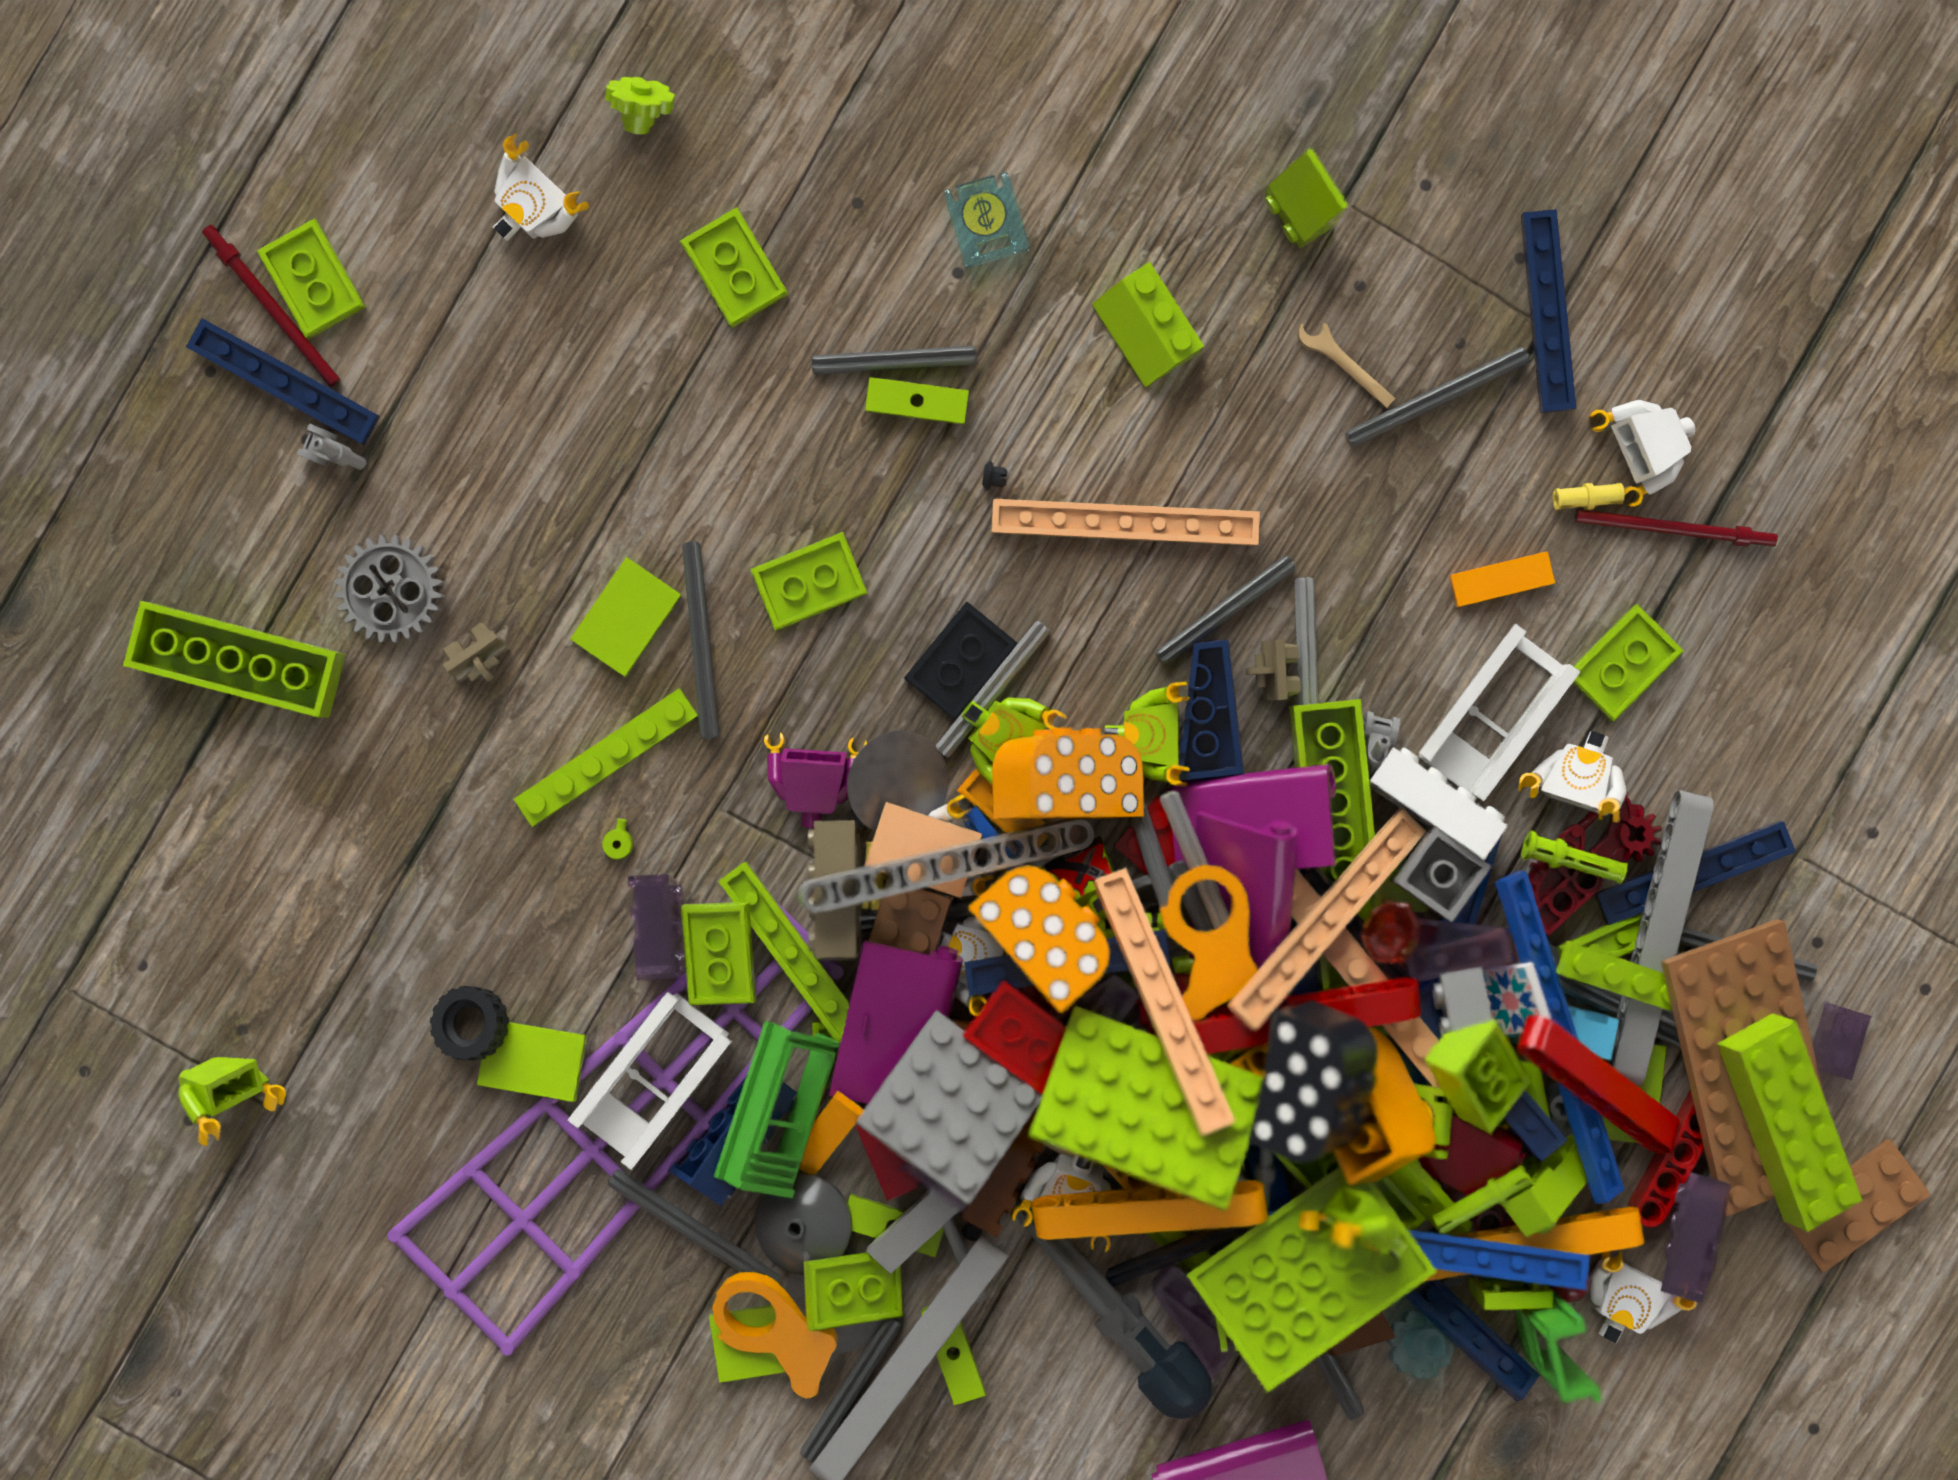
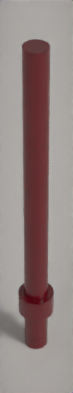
[202,225,341,387]
[1575,509,1778,547]

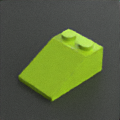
[1264,148,1348,248]

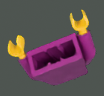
[764,733,867,828]

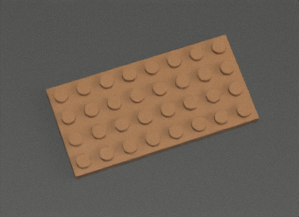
[1661,919,1824,1217]

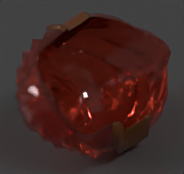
[1362,902,1420,964]

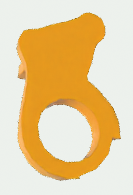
[1160,865,1258,1020]
[712,1272,838,1399]

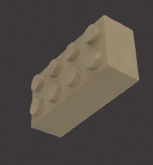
[808,820,862,961]

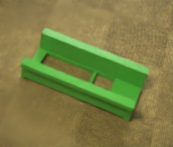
[714,1021,840,1198]
[1513,1285,1602,1403]

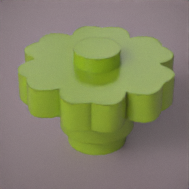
[605,77,675,134]

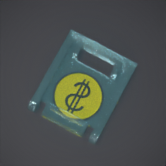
[943,172,1030,269]

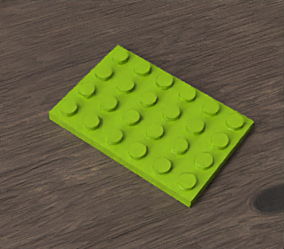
[1028,1006,1263,1211]
[1187,1166,1437,1392]

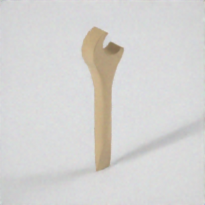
[1297,323,1396,408]

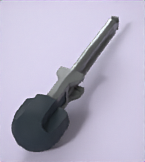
[1013,1189,1213,1419]

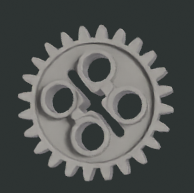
[334,535,445,643]

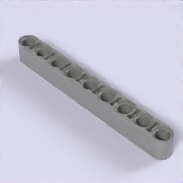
[1605,790,1714,1087]
[797,819,1094,912]
[809,1235,1009,1480]

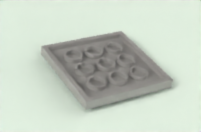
[855,1010,1043,1205]

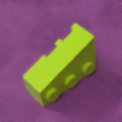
[1503,1134,1588,1238]

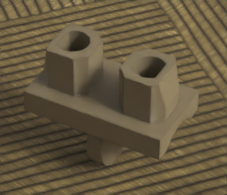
[443,623,509,683]
[1246,639,1301,701]

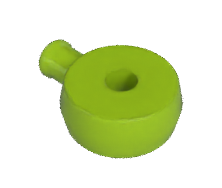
[602,818,634,860]

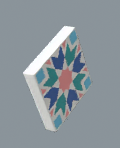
[1482,963,1551,1034]

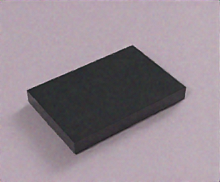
[904,601,1018,720]

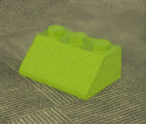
[1092,262,1204,388]
[1424,1020,1531,1134]

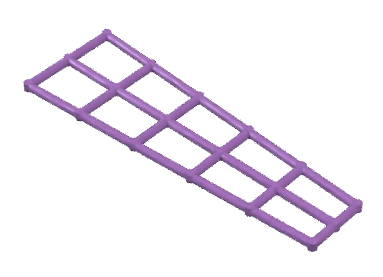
[387,899,845,1356]

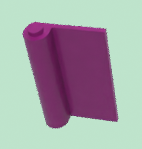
[1166,764,1336,870]
[1189,811,1298,970]
[829,941,963,1104]
[1151,1419,1327,1480]

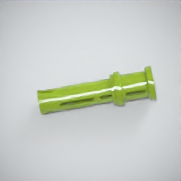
[1521,830,1628,884]

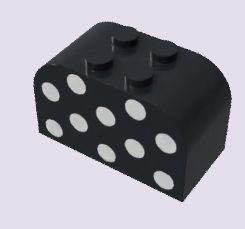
[1248,1001,1378,1162]

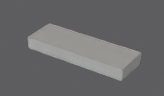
[867,1183,962,1274]

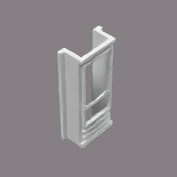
[1419,624,1580,801]
[568,992,732,1170]

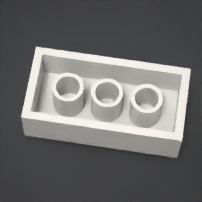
[1370,748,1508,860]

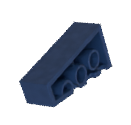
[1179,639,1244,781]
[668,1076,798,1206]

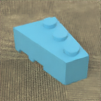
[1504,1006,1619,1060]

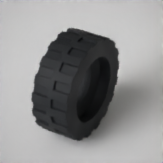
[430,986,509,1061]

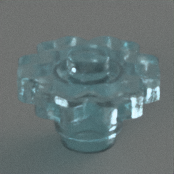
[1387,1309,1454,1379]

